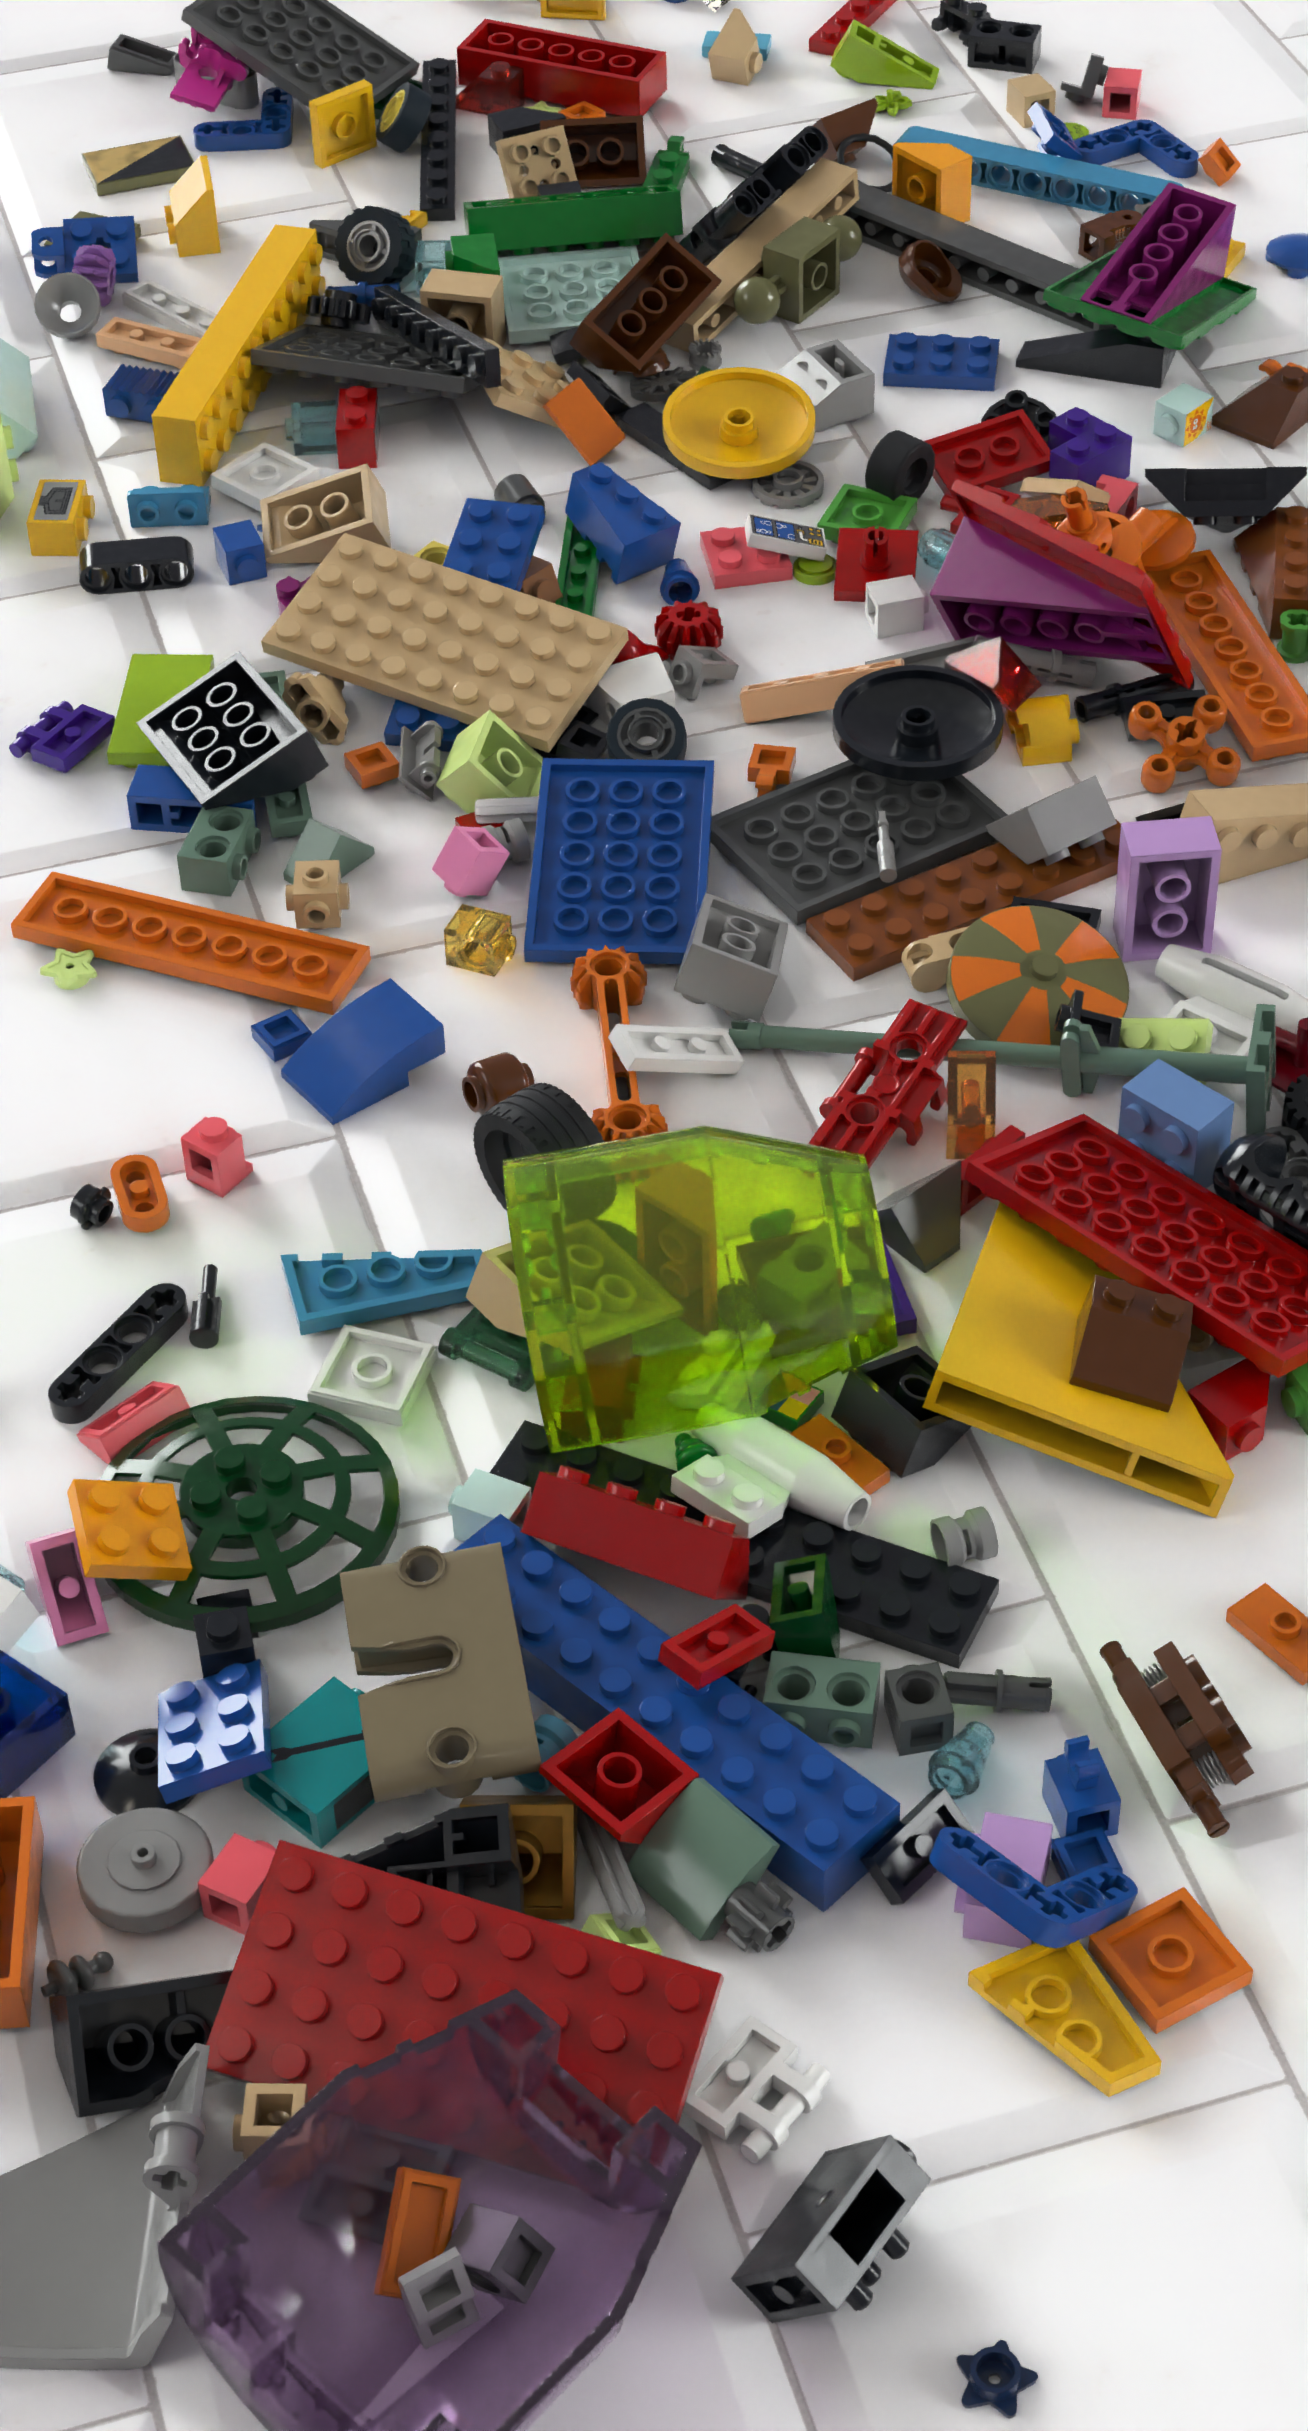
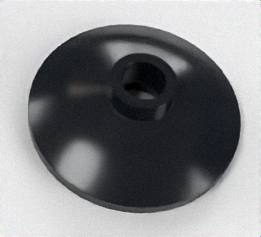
[93,1728,197,1815]

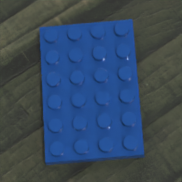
[524,758,715,965]

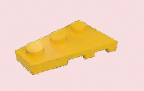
[968,1940,1162,2097]

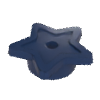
[956,2340,1038,2418]

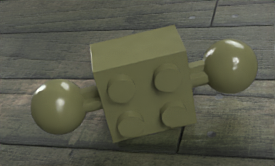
[734,215,862,325]

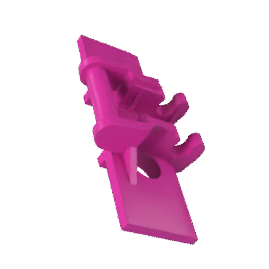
[170,27,249,112]

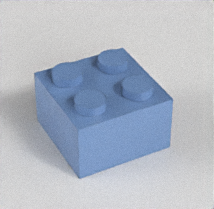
[1118,1059,1235,1188]

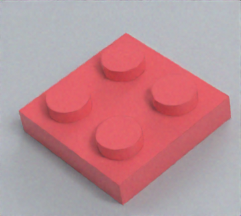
[700,527,793,589]

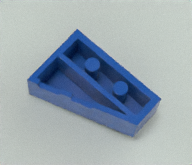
[565,462,681,585]

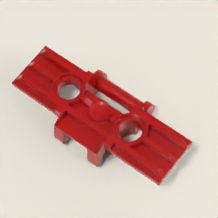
[804,998,967,1178]

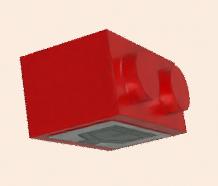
[335,386,381,469]

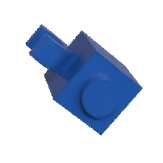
[1042,1735,1121,1837]

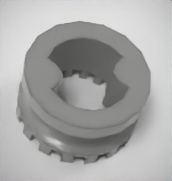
[689,338,722,371]

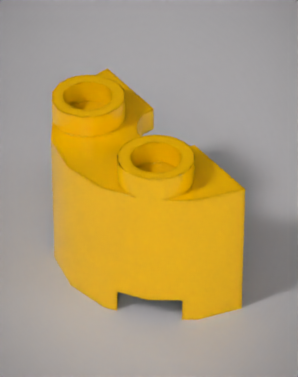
[1005,694,1080,767]

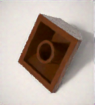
[813,98,878,166]
[1211,365,1308,449]

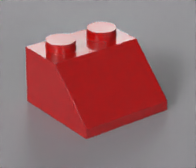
[539,1707,699,1844]

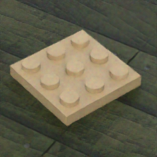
[483,338,570,429]

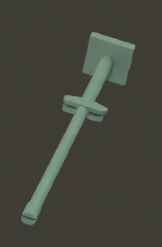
[728,1004,1276,1135]

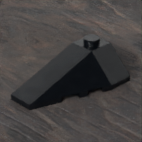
[49,1970,233,2118]

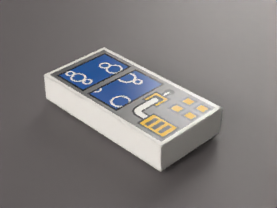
[744,513,827,561]

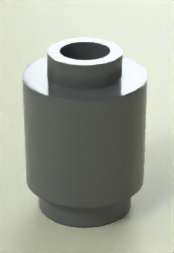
[494,474,546,513]

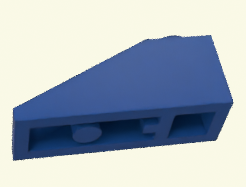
[126,764,257,833]

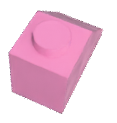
[25,1528,109,1647]

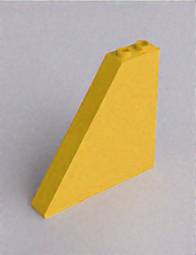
[923,1202,1234,1518]

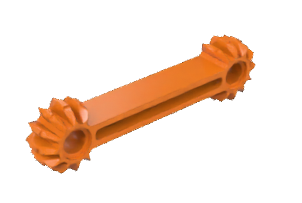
[570,944,668,1173]

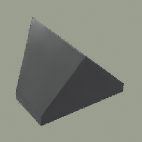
[858,1160,961,1273]

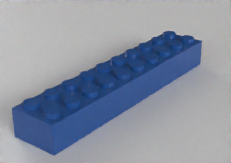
[453,1514,900,1913]

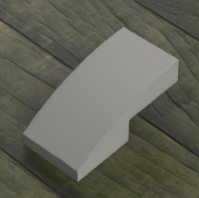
[398,2247,480,2350]

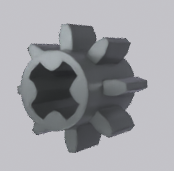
[724,1881,795,1953]

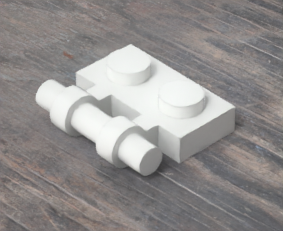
[682,2015,831,2163]

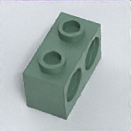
[177,806,261,897]
[763,1651,881,1749]

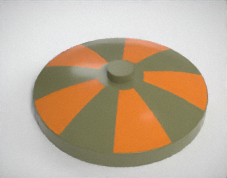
[946,905,1129,1045]

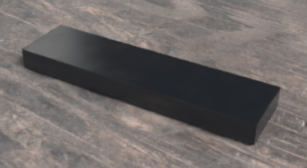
[615,402,734,490]

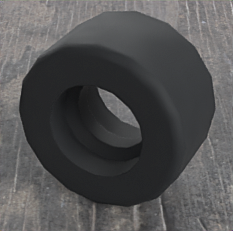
[865,430,935,501]

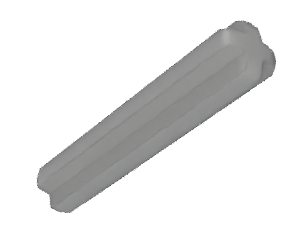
[577,1806,647,1932]

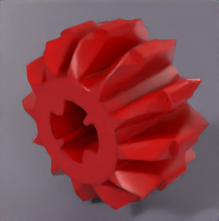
[654,599,723,661]

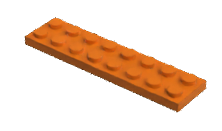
[1145,549,1308,762]
[11,871,371,1015]

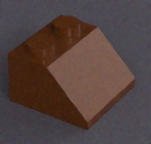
[1069,1274,1194,1412]

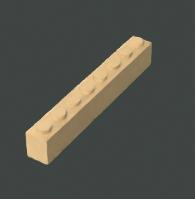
[665,158,859,353]

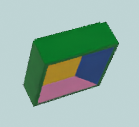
[754,1371,824,1432]

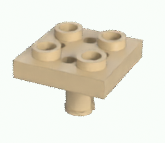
[495,125,577,198]

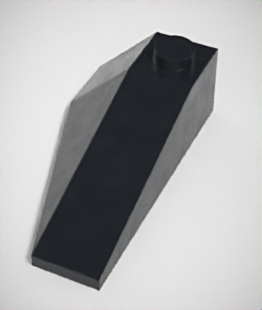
[1016,328,1176,388]

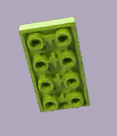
[107,654,215,768]

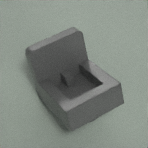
[1060,53,1109,103]

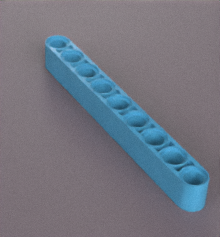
[890,126,1184,214]

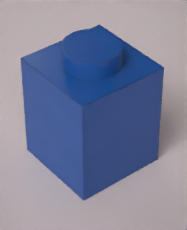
[213,519,267,586]

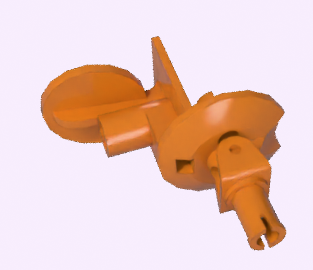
[1056,487,1196,573]

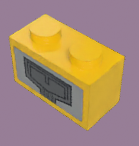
[26,479,95,556]

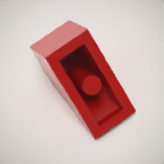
[1187,1358,1270,1461]

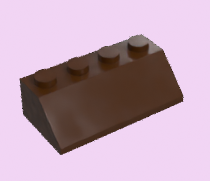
[569,233,722,374]

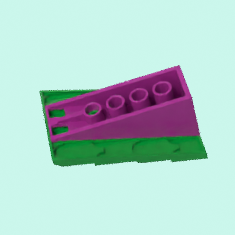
[1043,182,1257,350]

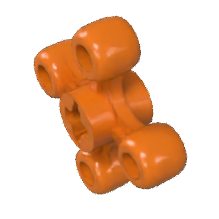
[1128,694,1241,794]

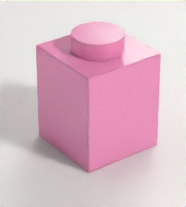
[432,826,510,897]

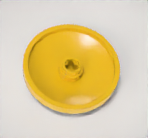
[662,367,815,479]

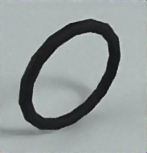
[837,133,893,192]

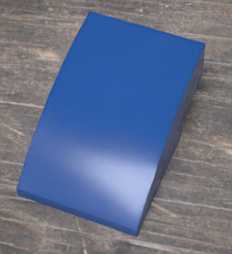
[281,978,446,1125]

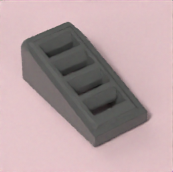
[107,34,176,75]

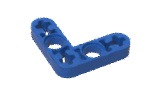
[193,87,294,152]
[1074,119,1199,178]
[929,1827,1138,1948]

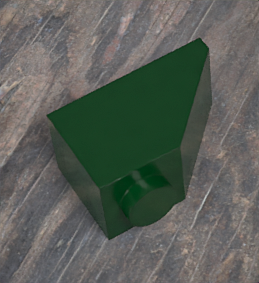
[769,1553,840,1658]

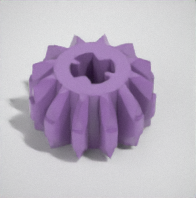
[72,244,117,307]

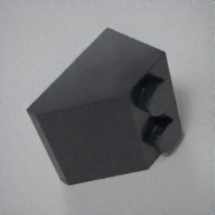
[831,1345,972,1478]

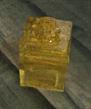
[443,904,517,977]

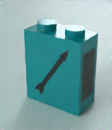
[242,1677,375,1849]

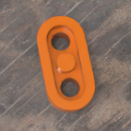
[110,1155,170,1233]

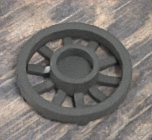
[630,367,697,402]

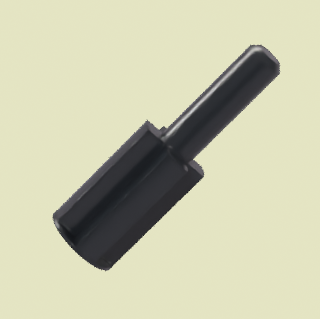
[189,1264,222,1349]

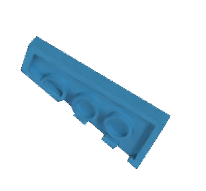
[280,1249,482,1335]

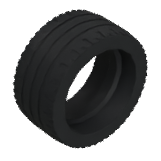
[473,1083,616,1234]

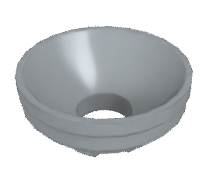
[34,272,101,339]

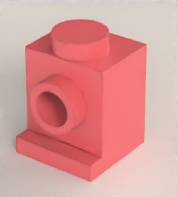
[181,1116,253,1198]

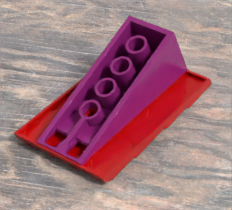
[929,479,1194,690]

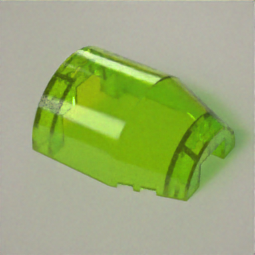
[503,1125,898,1453]

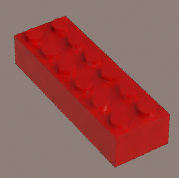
[457,19,667,116]

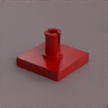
[834,526,919,602]

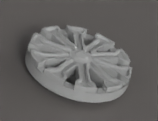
[752,460,824,509]

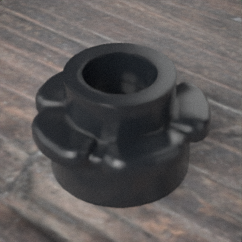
[70,1184,114,1230]

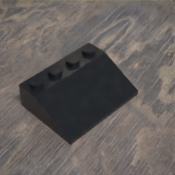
[136,651,329,810]

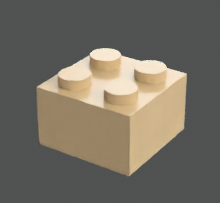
[420,268,506,348]

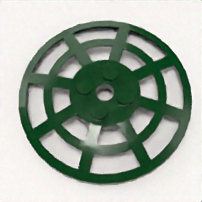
[100,1396,400,1633]

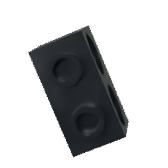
[967,18,1042,74]

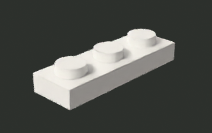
[608,1024,745,1075]

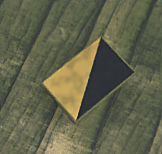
[81,135,194,196]

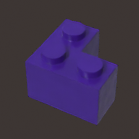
[1048,407,1132,487]

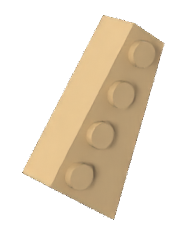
[1180,783,1308,884]

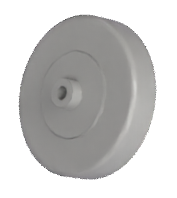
[76,1807,214,1933]

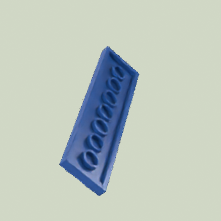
[383,498,545,752]

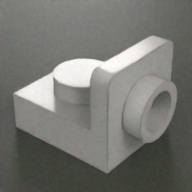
[668,645,739,700]

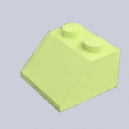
[436,710,543,813]

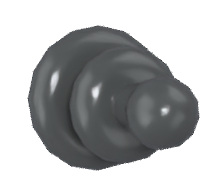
[41,1951,114,1998]

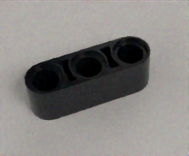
[79,536,194,595]

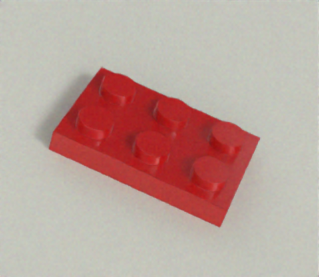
[925,409,1051,496]

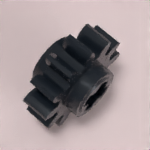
[306,289,372,330]

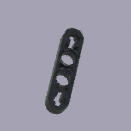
[48,1283,189,1424]

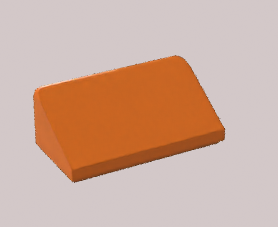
[543,378,626,466]

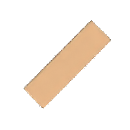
[740,658,905,724]

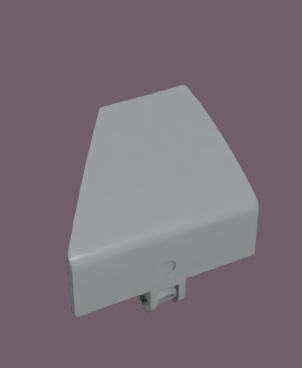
[0,2043,209,2370]

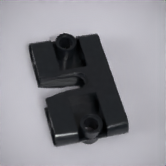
[679,126,828,264]

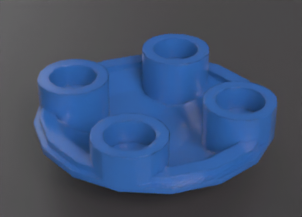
[1265,233,1308,279]

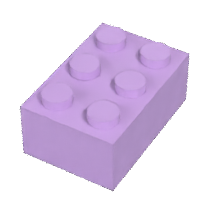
[1113,816,1222,962]

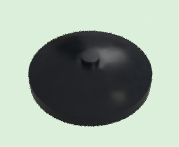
[832,665,1004,781]

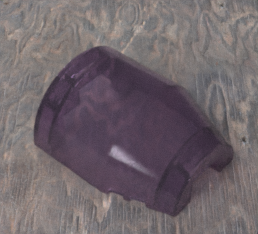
[157,1989,702,2431]

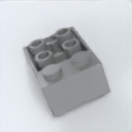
[776,339,875,432]

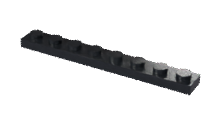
[420,58,457,221]
[371,285,501,388]

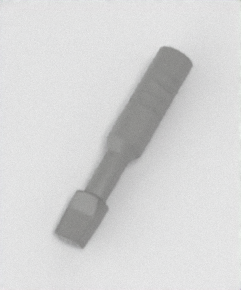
[876,811,897,883]

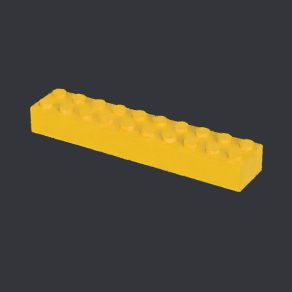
[151,224,326,486]

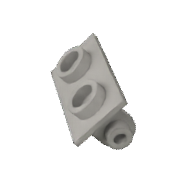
[398,720,443,802]

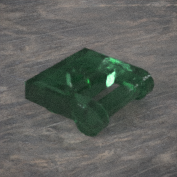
[438,1307,564,1392]

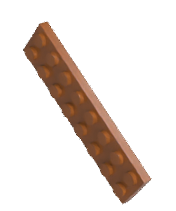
[806,820,1121,982]

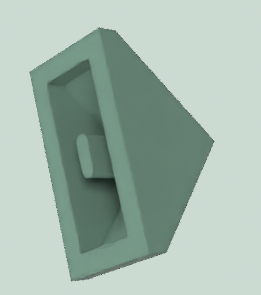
[283,818,375,885]

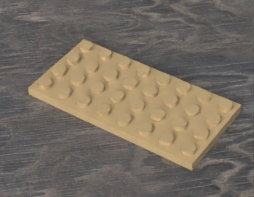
[261,532,629,753]

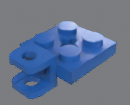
[31,216,139,283]

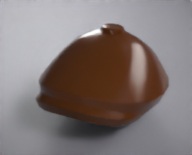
[898,240,963,303]

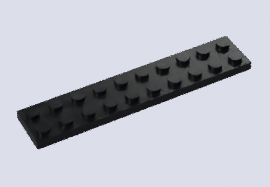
[489,1420,999,1669]

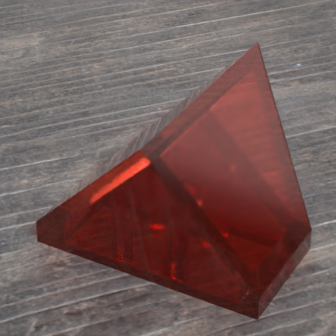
[944,636,1042,712]

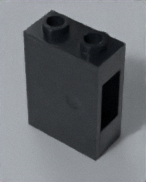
[731,2135,932,2323]

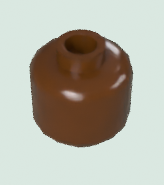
[462,1052,534,1115]

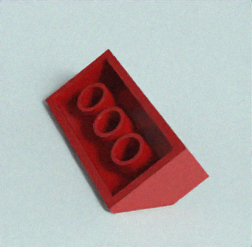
[521,1465,750,1600]

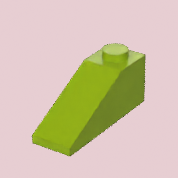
[830,19,939,90]

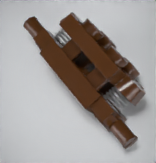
[1099,1641,1255,1838]

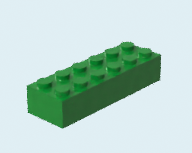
[463,185,683,256]

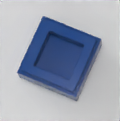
[251,1009,313,1062]
[1050,1826,1123,1881]

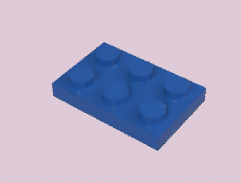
[883,332,1000,391]
[158,1659,272,1804]

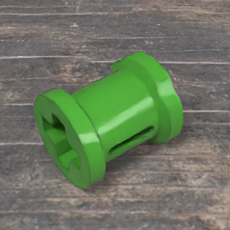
[1276,609,1308,664]

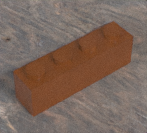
[1233,506,1308,639]

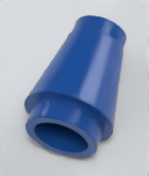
[660,558,700,606]

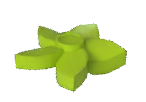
[875,89,912,116]

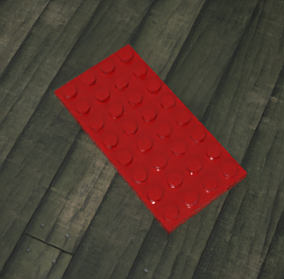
[964,1113,1308,1378]
[206,1840,724,2212]

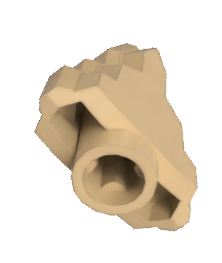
[282,672,349,746]

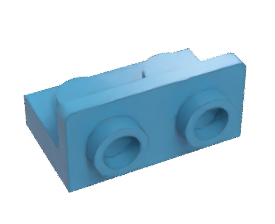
[127,484,211,528]

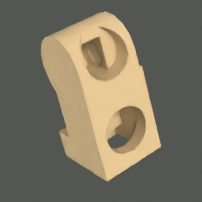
[901,926,969,993]

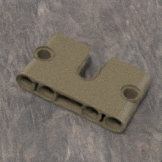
[340,1542,542,1803]

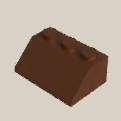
[540,115,646,189]

